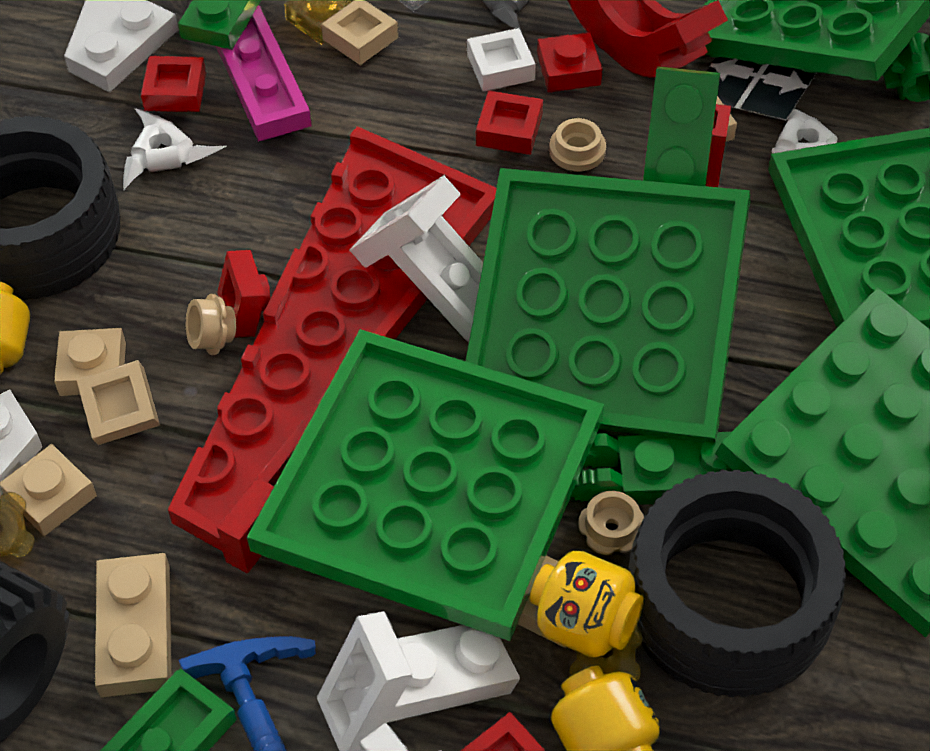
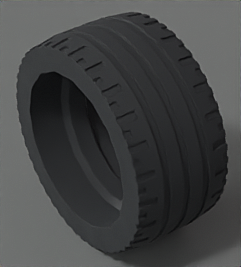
[0,116,120,300]
[628,470,846,698]

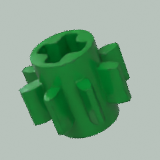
[883,32,930,102]

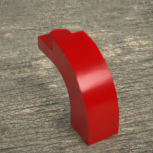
[567,0,728,78]

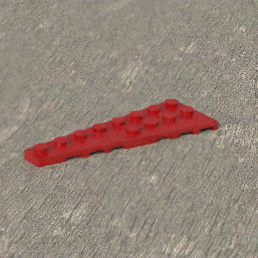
[168,126,497,552]

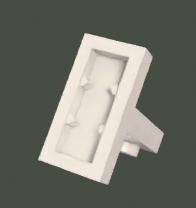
[349,175,483,343]
[317,611,520,751]

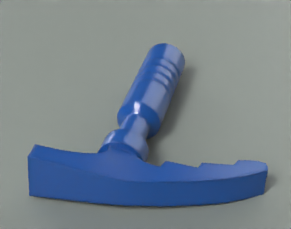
[179,636,316,751]

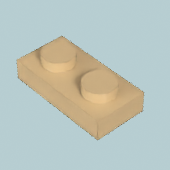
[95,553,171,698]

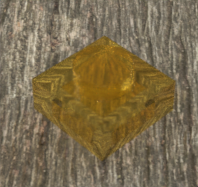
[284,0,355,45]

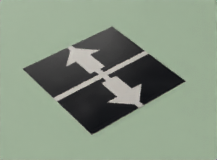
[706,57,817,120]

